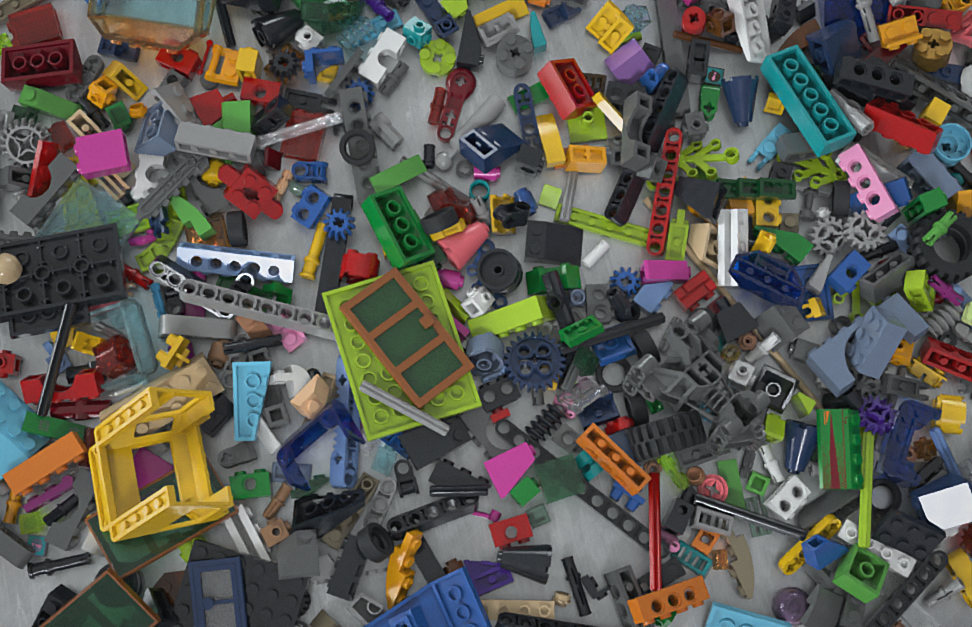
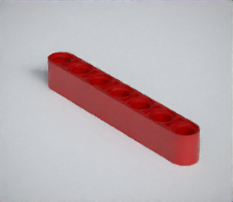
[646,127,683,259]

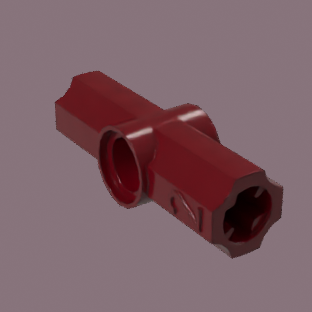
[50,399,113,421]

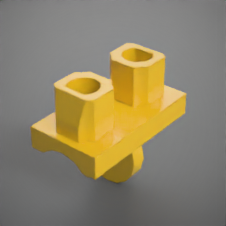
[155,334,191,371]

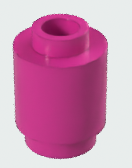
[474,166,500,182]
[438,268,465,291]

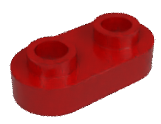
[604,415,635,436]

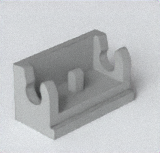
[476,12,520,47]

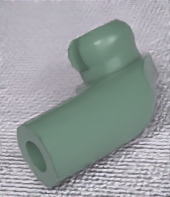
[289,181,315,198]

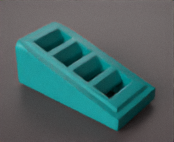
[530,11,547,55]
[670,540,714,579]

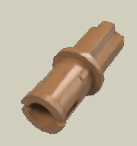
[262,483,293,520]

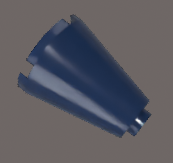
[721,75,759,127]
[785,419,818,475]

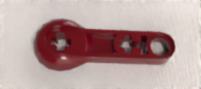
[437,67,477,143]

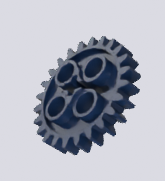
[503,331,566,393]

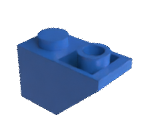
[801,534,849,570]

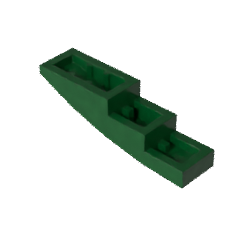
[716,177,796,200]

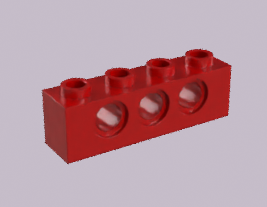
[919,336,972,382]

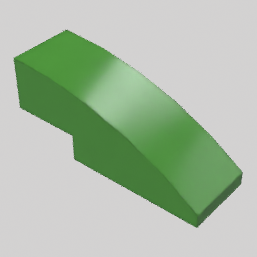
[369,154,427,193]
[169,196,217,241]

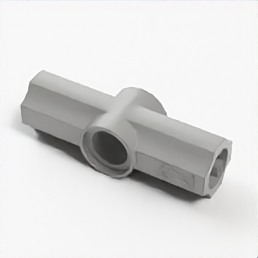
[829,89,874,136]

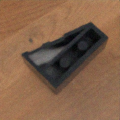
[326,534,368,601]

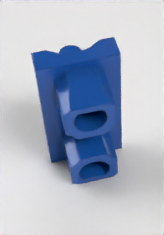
[609,481,646,512]

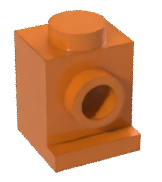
[690,529,720,556]

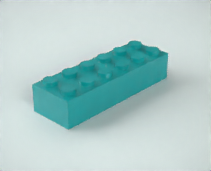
[760,45,857,157]

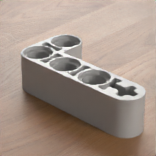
[158,314,237,341]

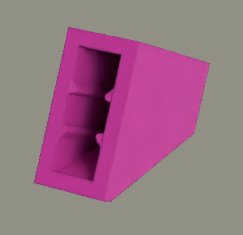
[639,260,691,287]
[483,442,537,499]

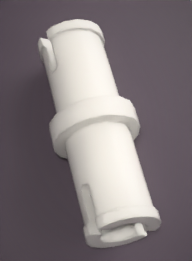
[744,332,782,365]
[758,444,785,484]

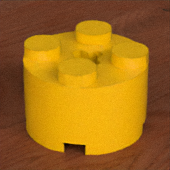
[930,394,966,435]

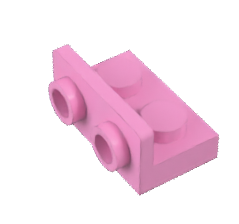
[265,313,308,354]

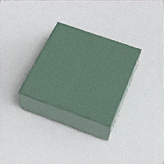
[525,503,551,529]

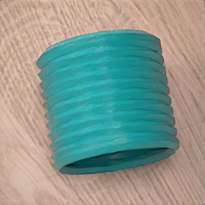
[469,179,490,203]

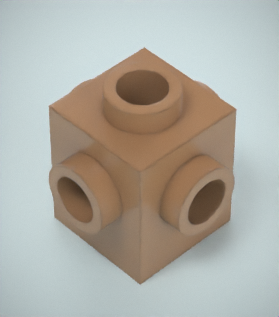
[260,517,293,548]

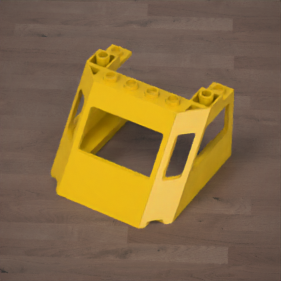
[88,387,234,542]

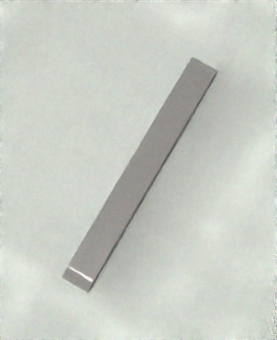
[179,279,336,341]

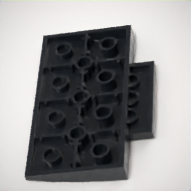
[0,223,128,340]

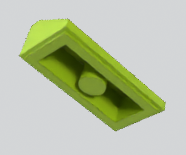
[443,288,470,325]
[790,392,816,418]

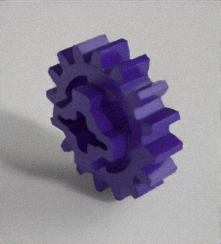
[857,395,898,436]

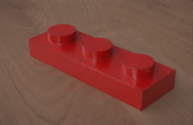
[27,140,59,198]

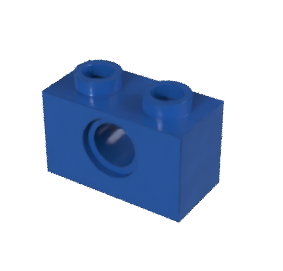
[825,249,872,296]

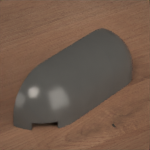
[798,490,860,533]

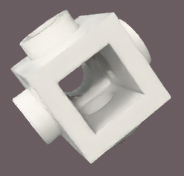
[295,25,326,54]
[460,286,495,319]
[727,360,757,392]

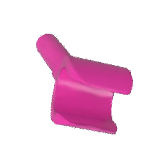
[473,509,502,522]

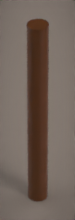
[673,30,743,54]

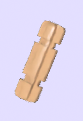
[274,169,293,202]

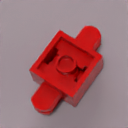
[218,163,283,220]

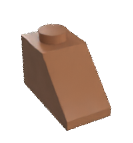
[235,306,274,339]

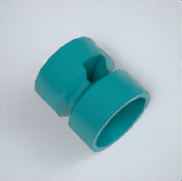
[570,450,604,482]

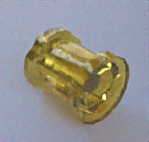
[720,344,741,364]

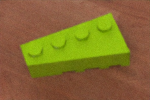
[467,295,556,339]

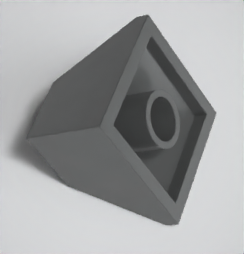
[276,529,320,580]

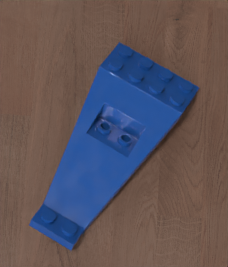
[364,566,492,627]

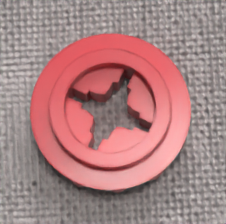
[697,474,729,501]

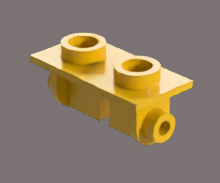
[748,230,777,272]
[905,355,947,389]

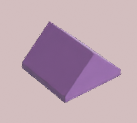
[604,38,656,85]

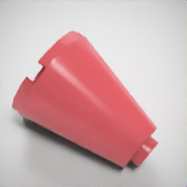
[436,221,490,271]

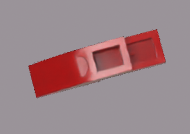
[886,4,963,30]

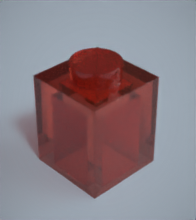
[47,120,76,154]

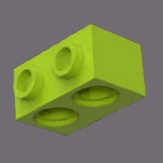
[903,269,936,312]

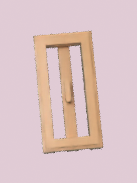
[94,174,131,201]

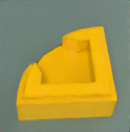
[316,65,339,84]

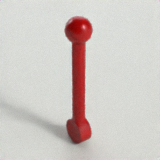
[197,40,214,76]

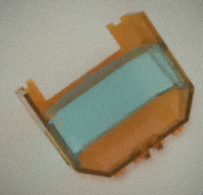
[87,0,216,54]

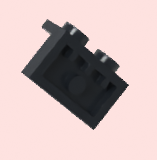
[199,392,234,438]

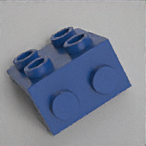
[302,46,345,85]

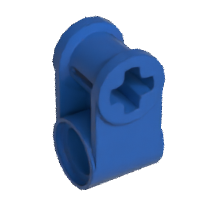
[638,63,670,96]
[291,161,328,184]

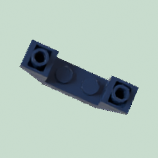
[414,0,459,39]

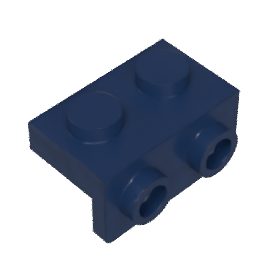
[575,390,620,431]

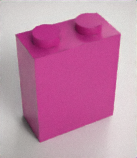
[74,129,132,180]

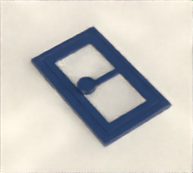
[188,556,248,627]

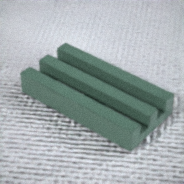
[744,496,772,538]

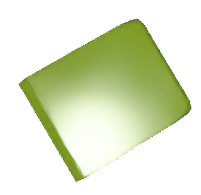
[538,184,562,210]

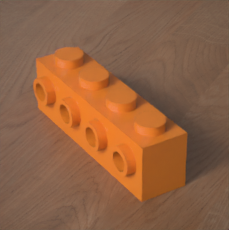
[2,431,89,497]

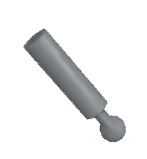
[435,93,506,170]

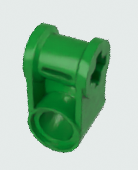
[698,84,720,122]

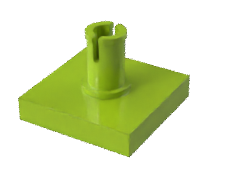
[567,107,608,145]

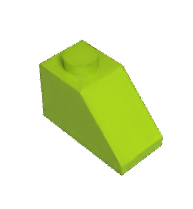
[763,413,786,444]

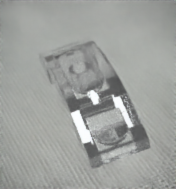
[880,570,941,627]

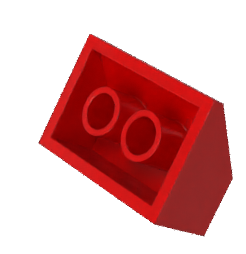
[537,58,598,121]

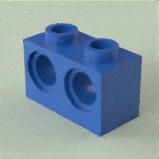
[290,184,333,229]

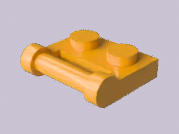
[204,44,240,87]

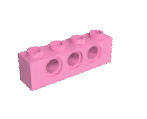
[838,143,899,223]

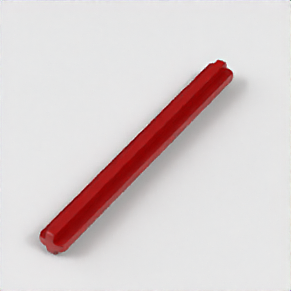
[648,472,662,591]

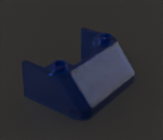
[276,400,366,492]

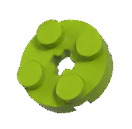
[419,39,456,77]

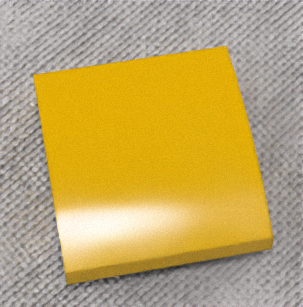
[585,0,635,54]

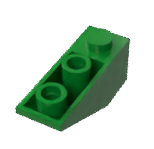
[752,225,814,266]

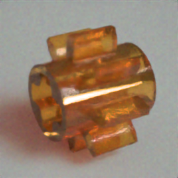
[913,436,937,461]

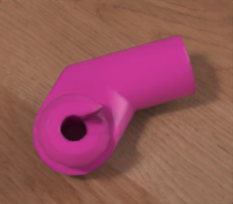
[129,229,157,247]

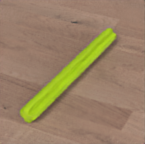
[858,431,875,548]

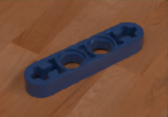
[513,83,542,150]

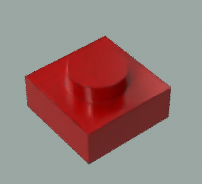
[490,407,511,425]

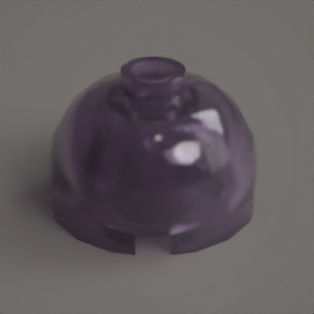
[771,586,810,627]

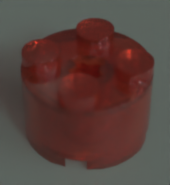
[92,334,138,380]

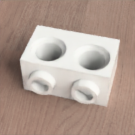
[763,475,811,521]

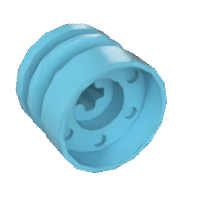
[933,123,972,169]

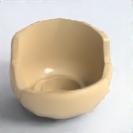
[0,253,22,285]

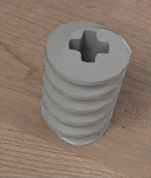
[923,300,963,339]

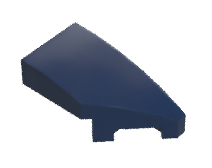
[541,2,582,30]

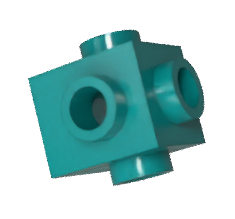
[402,16,432,49]

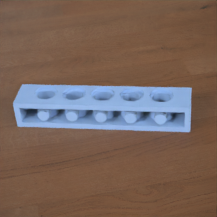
[176,241,296,284]

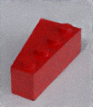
[863,96,944,155]

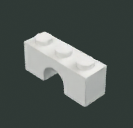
[357,27,407,90]
[131,153,170,203]

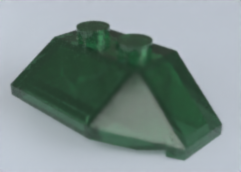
[301,0,365,36]

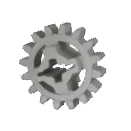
[843,210,887,252]
[808,216,848,257]

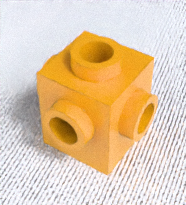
[87,75,118,109]
[889,339,915,366]

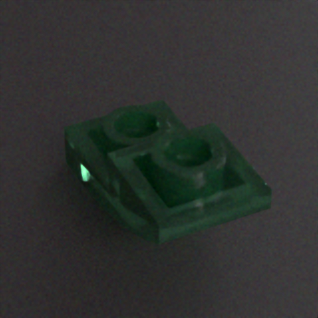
[290,474,330,500]

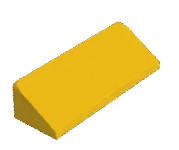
[472,0,529,27]

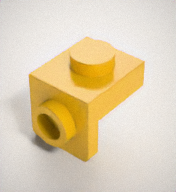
[71,331,107,358]

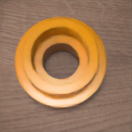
[129,103,148,119]

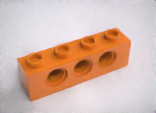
[575,422,651,496]
[627,575,710,626]

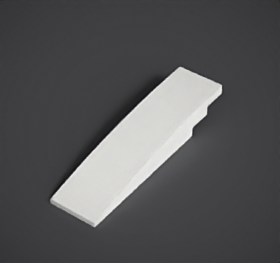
[727,0,772,64]

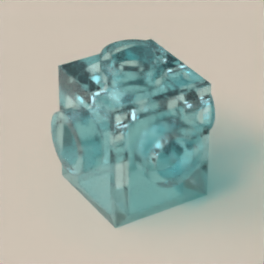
[622,4,652,33]

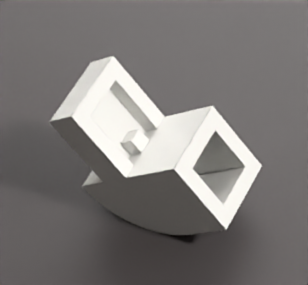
[268,365,311,399]

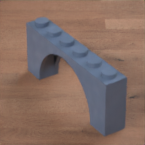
[806,292,930,398]

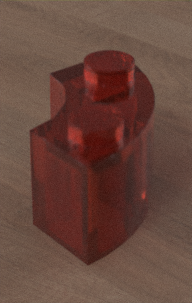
[427,187,478,225]

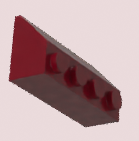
[1,38,83,92]

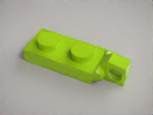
[665,209,689,261]

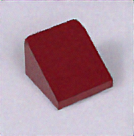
[264,147,282,171]

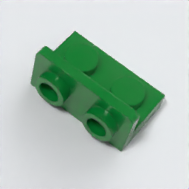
[558,315,604,348]

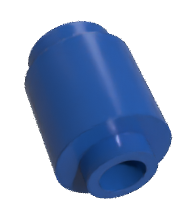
[513,187,538,216]

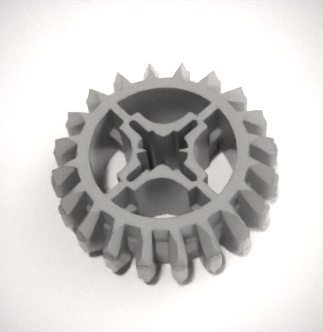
[0,118,54,169]

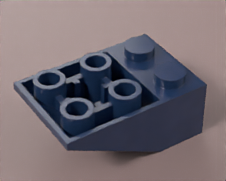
[459,123,527,174]

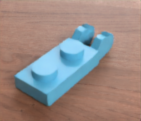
[747,122,792,171]

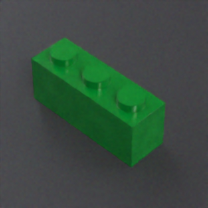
[901,187,948,227]

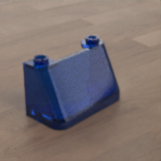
[881,400,942,488]

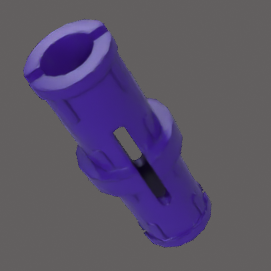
[364,0,395,22]

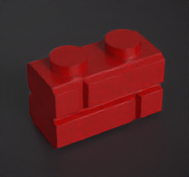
[671,270,717,312]

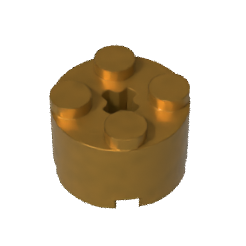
[912,28,953,72]

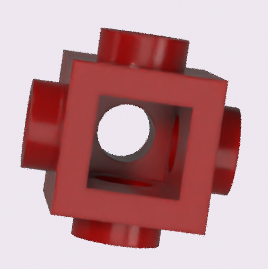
[0,350,22,379]

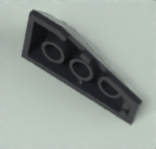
[292,489,366,539]

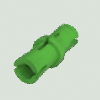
[922,211,958,246]

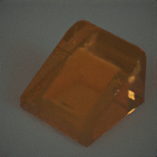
[712,549,728,570]

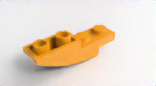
[386,529,423,609]

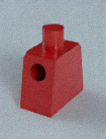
[189,89,237,126]

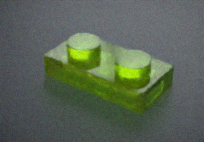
[656,455,690,491]

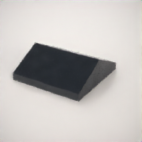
[750,364,800,414]

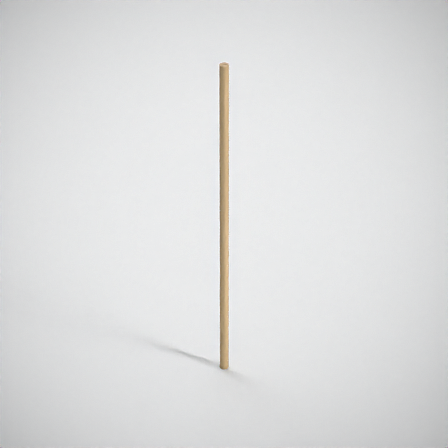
[643,196,825,409]

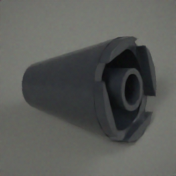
[251,8,305,54]
[496,544,552,585]

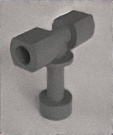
[796,175,833,222]

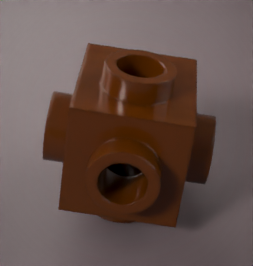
[705,8,736,38]

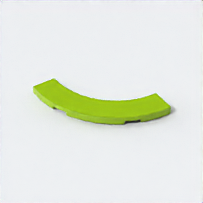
[134,186,188,274]

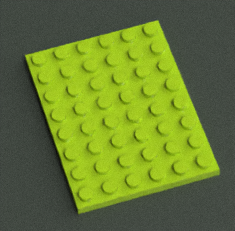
[322,260,482,442]

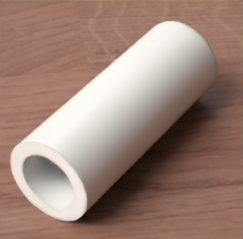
[581,240,610,269]

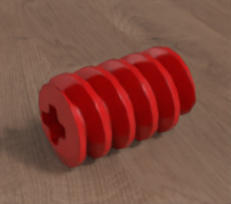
[681,6,706,36]

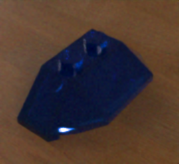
[728,250,806,307]

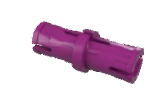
[927,275,964,306]

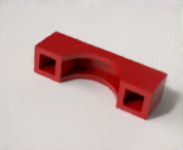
[20,367,106,405]

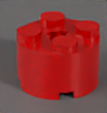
[339,249,380,285]

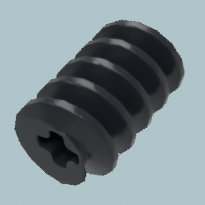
[525,404,568,444]

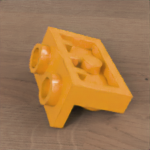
[877,15,923,51]

